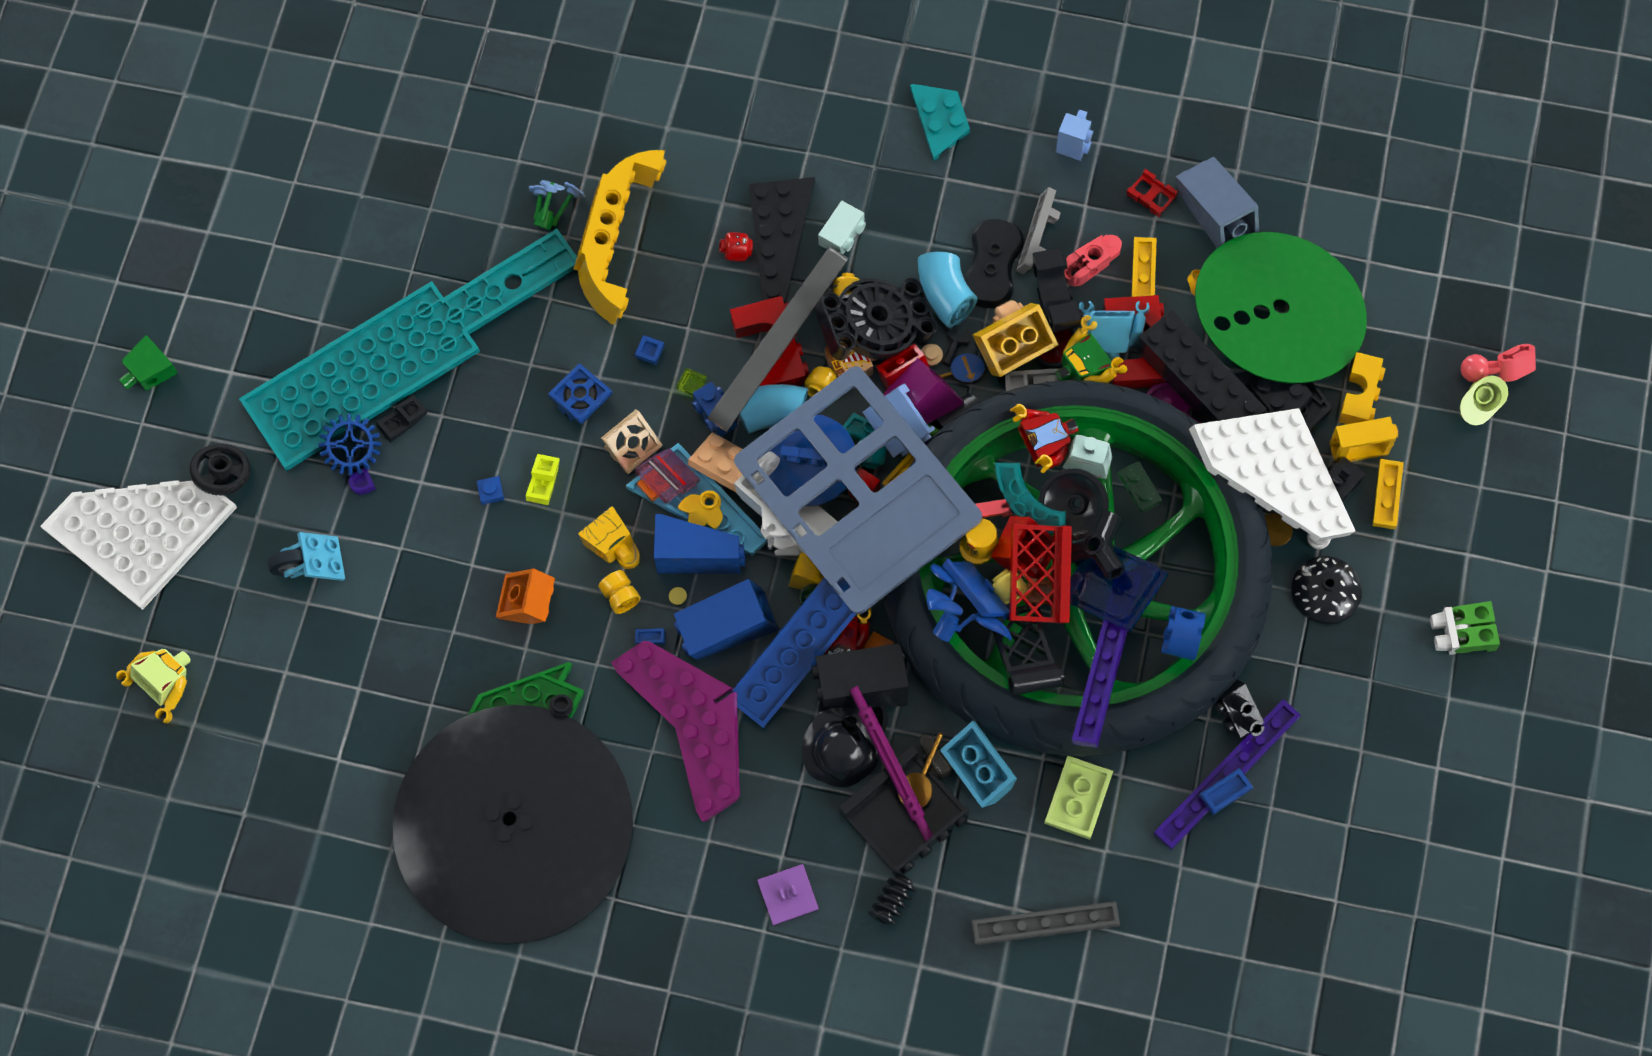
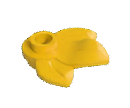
[678,490,723,529]

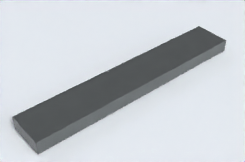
[971,901,1120,946]

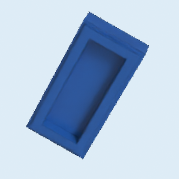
[1199,768,1253,815]

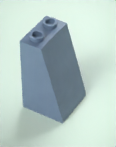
[1176,157,1259,248]

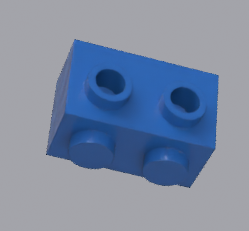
[692,381,738,437]

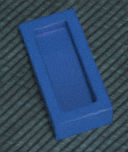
[635,628,666,645]

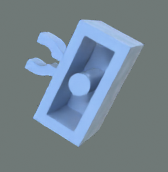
[1056,109,1093,161]

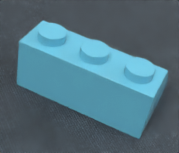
[940,721,1017,808]

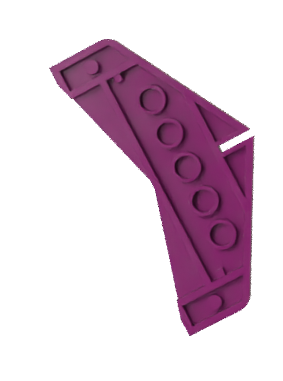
[611,641,740,822]

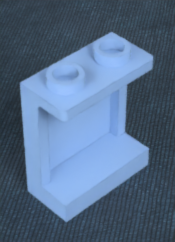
[863,383,935,458]

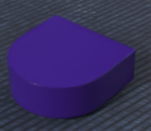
[348,468,376,495]

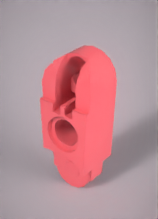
[1065,235,1122,286]

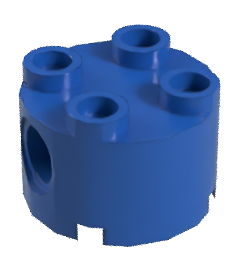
[1161,606,1206,660]

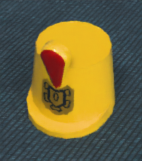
[960,519,998,565]

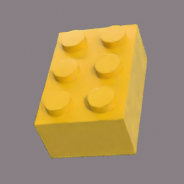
[973,303,1058,377]

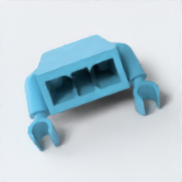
[1079,301,1149,361]

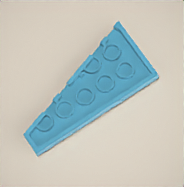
[626,443,768,556]

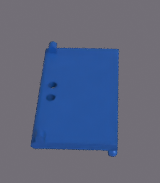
[942,559,1009,620]

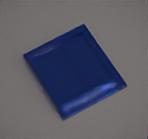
[1070,545,1169,632]

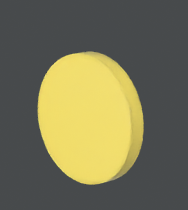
[669,587,687,605]

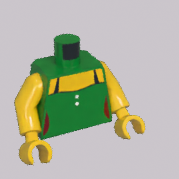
[1056,315,1127,383]

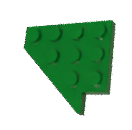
[468,662,585,718]

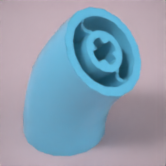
[917,252,977,328]
[738,384,808,434]

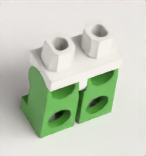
[1430,601,1500,655]

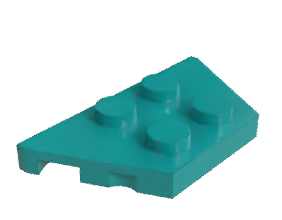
[910,84,970,161]

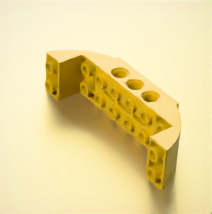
[574,150,667,325]

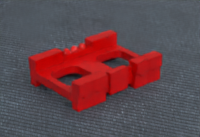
[1126,169,1178,217]

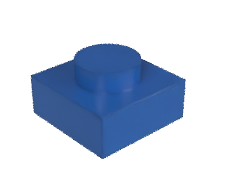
[635,335,665,365]
[477,476,504,505]

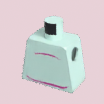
[1063,435,1112,479]

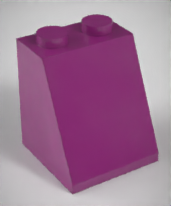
[883,358,964,424]

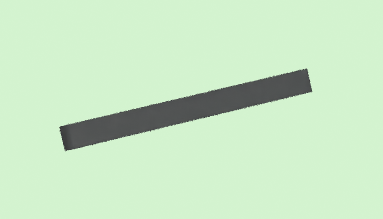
[707,246,849,432]

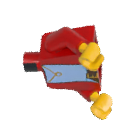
[1010,404,1079,473]

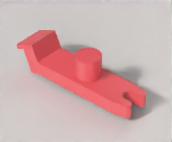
[975,499,1012,518]

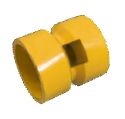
[598,570,641,614]

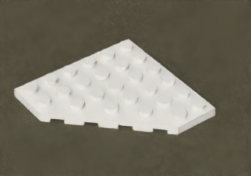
[1189,408,1355,542]
[40,480,237,610]

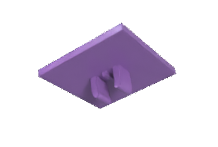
[757,864,819,926]

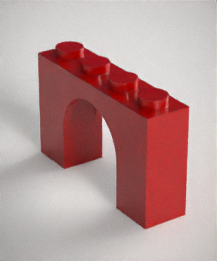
[1103,295,1167,389]
[730,296,809,386]

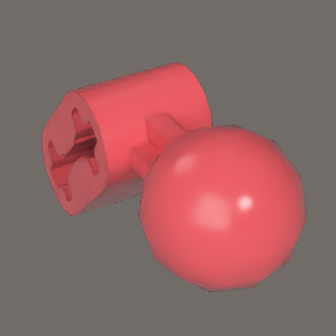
[1460,344,1536,383]

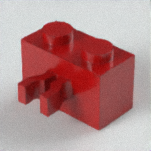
[876,344,929,389]

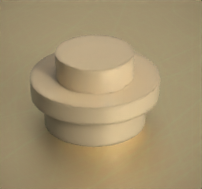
[921,344,943,366]

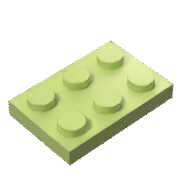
[1044,756,1113,840]

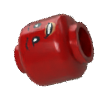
[719,232,753,262]

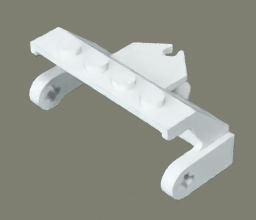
[734,451,838,556]

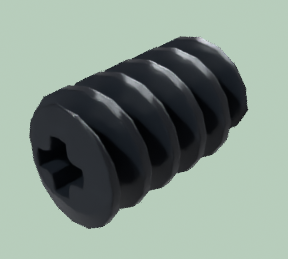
[868,871,917,926]

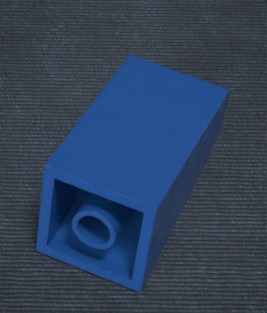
[654,514,746,574]
[674,579,779,660]

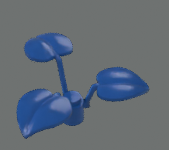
[926,564,1012,642]

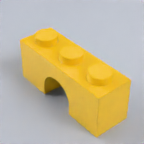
[1338,352,1385,424]

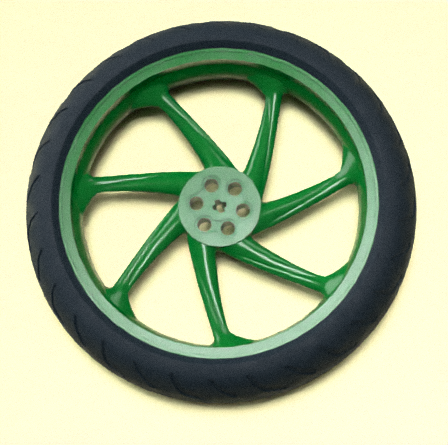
[883,380,1272,756]

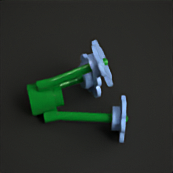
[529,180,586,230]

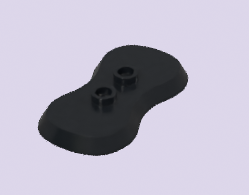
[964,219,1024,308]

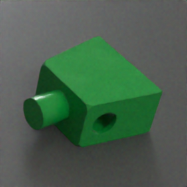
[118,335,178,391]

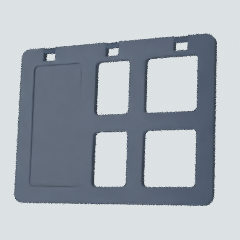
[734,366,982,614]

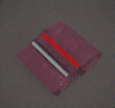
[635,448,701,504]

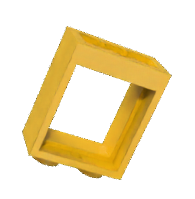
[1329,417,1398,462]

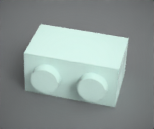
[818,201,866,254]

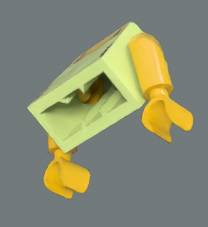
[116,649,191,723]

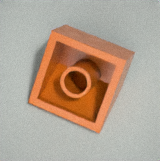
[495,568,555,624]

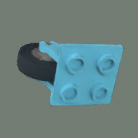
[268,532,345,581]

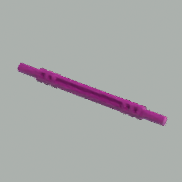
[849,686,933,841]

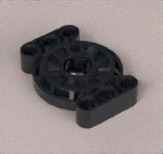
[815,278,937,361]

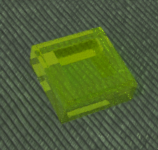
[676,368,707,396]

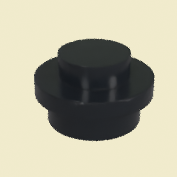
[549,694,573,717]

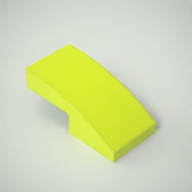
[526,454,560,505]

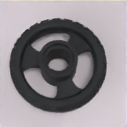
[190,443,250,496]

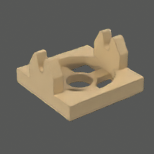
[601,409,663,474]

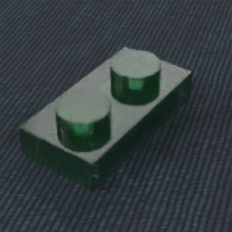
[1117,461,1162,513]

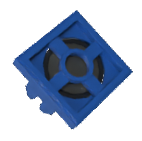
[548,363,613,425]

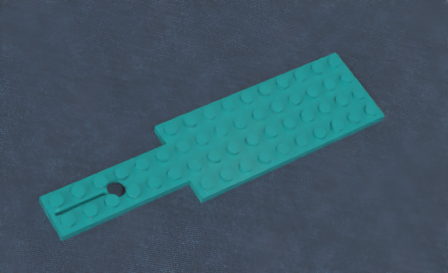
[239,229,577,471]

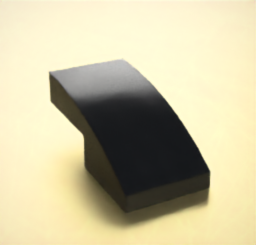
[376,395,427,442]

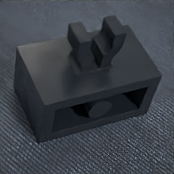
[1327,457,1365,503]

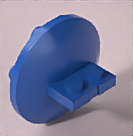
[769,415,857,506]

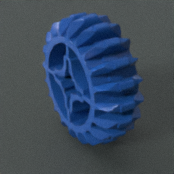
[318,414,381,476]

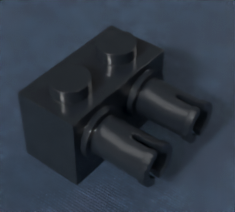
[1213,679,1264,738]

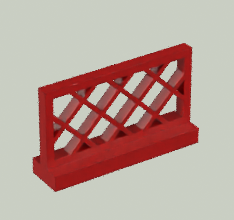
[1009,524,1072,624]

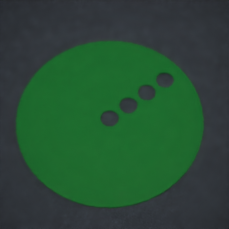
[1195,232,1367,383]

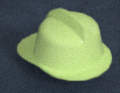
[1460,376,1508,425]

